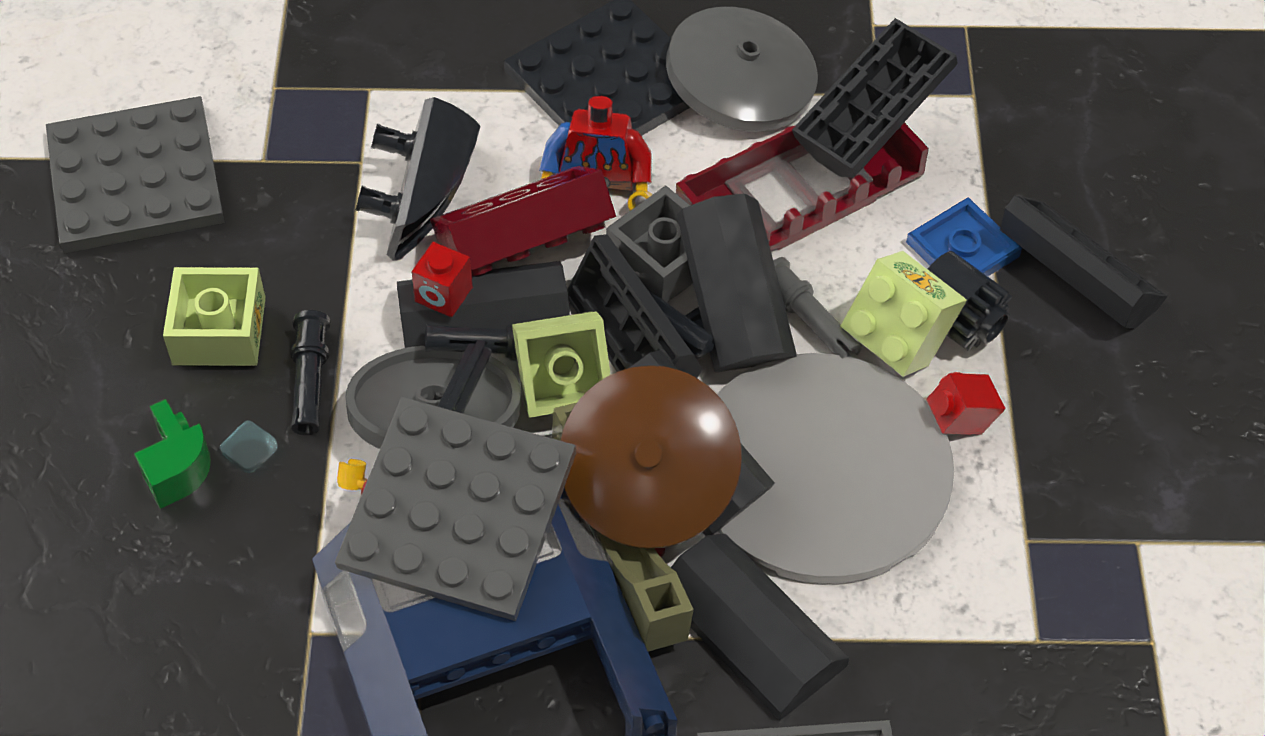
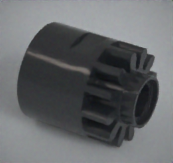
[927,251,1012,351]

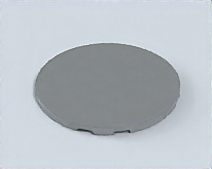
[717,353,954,584]

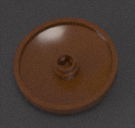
[561,366,742,549]

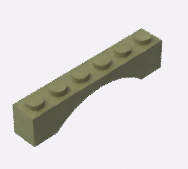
[551,403,694,651]

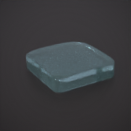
[220,420,277,473]

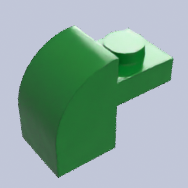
[134,399,211,509]

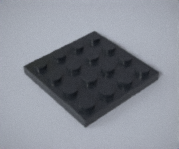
[504,0,691,136]

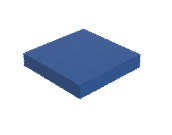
[906,197,1022,276]

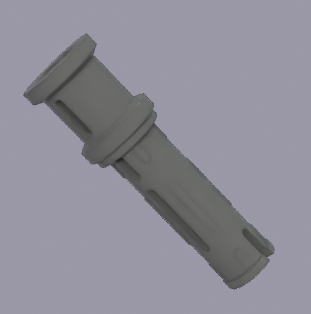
[773,257,862,359]

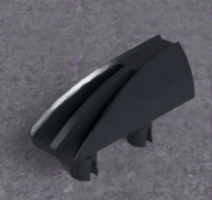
[355,97,481,261]

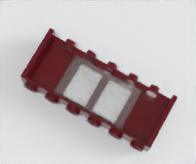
[676,122,929,251]

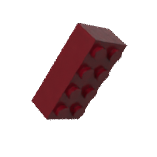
[430,166,617,276]

